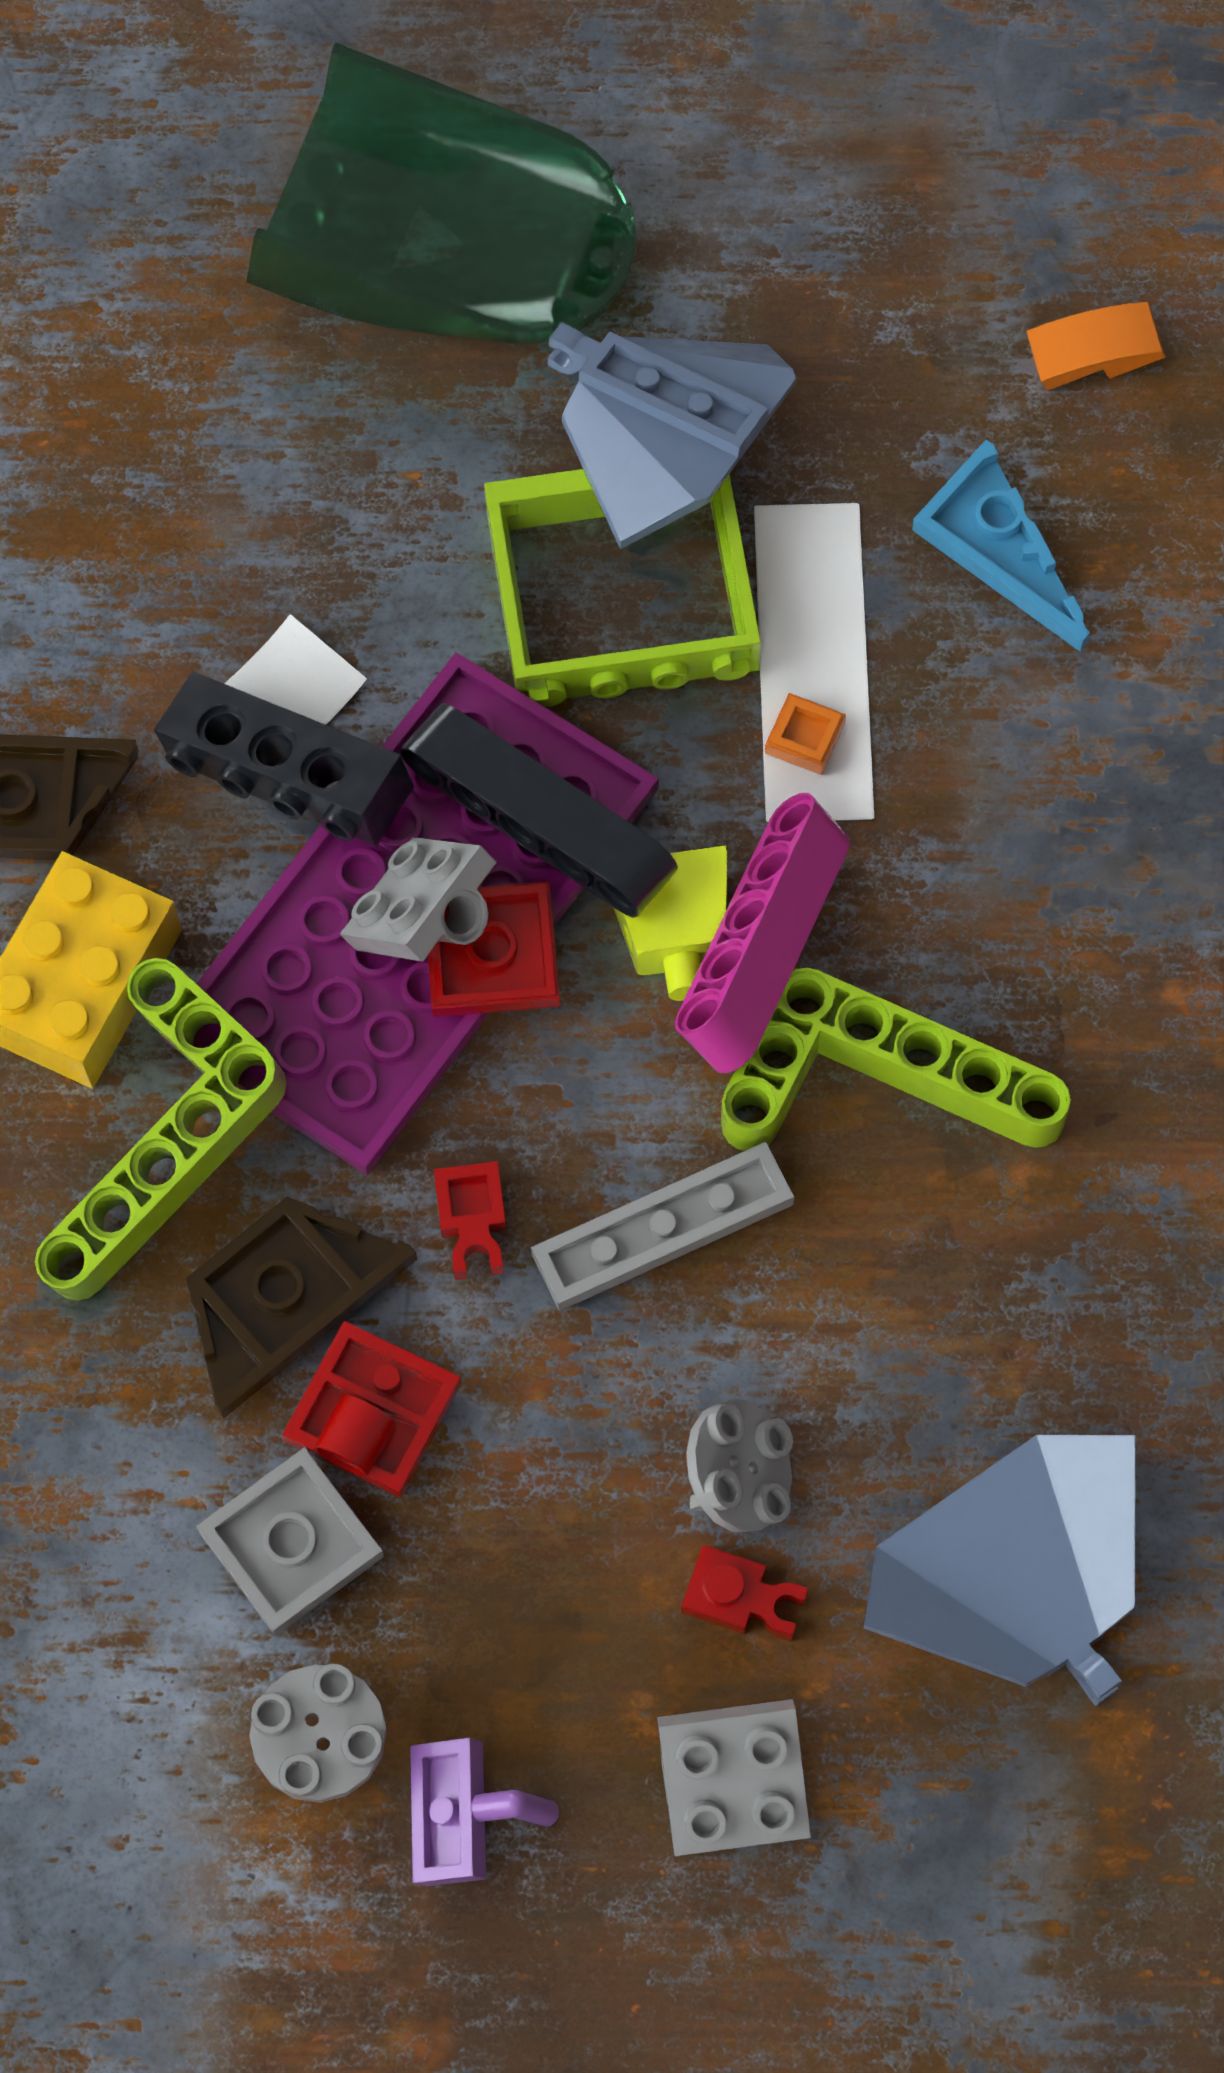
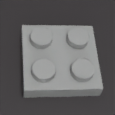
[196,1447,384,1637]

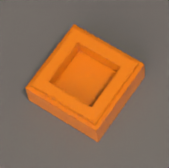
[765,693,846,775]

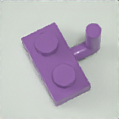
[410,1738,559,1887]

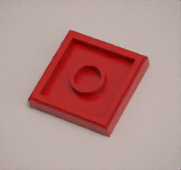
[428,881,560,1017]

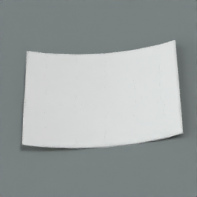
[224,614,367,725]

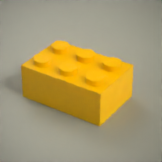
[0,851,182,1089]

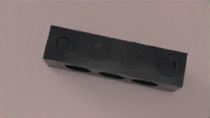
[154,671,414,847]

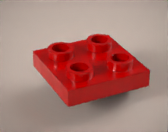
[282,1321,462,1498]

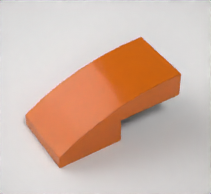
[1026,302,1166,391]

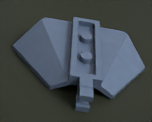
[547,322,796,549]
[863,1435,1135,1707]

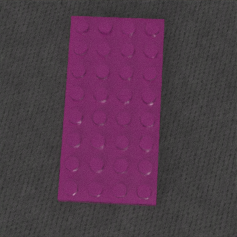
[160,652,659,1176]

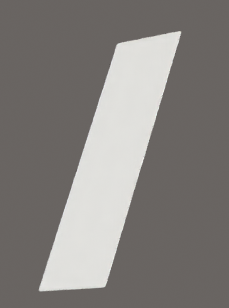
[754,503,874,822]

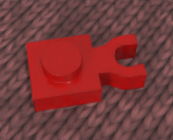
[434,1161,506,1280]
[681,1545,808,1642]

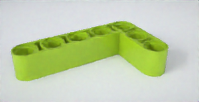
[35,958,287,1301]
[721,968,1071,1151]

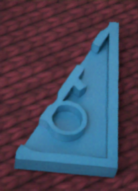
[912,439,1090,652]

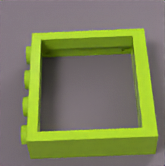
[484,469,761,707]

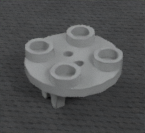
[686,1400,793,1532]
[249,1664,387,1803]

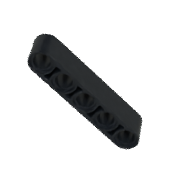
[400,703,678,918]

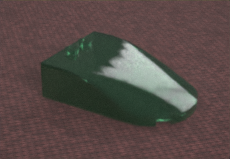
[246,42,636,344]

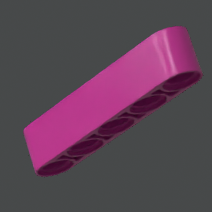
[675,793,850,1074]

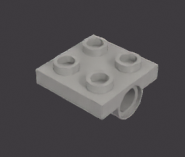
[340,837,496,962]
[657,1699,811,1856]

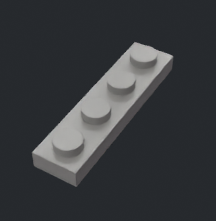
[531,1142,794,1311]

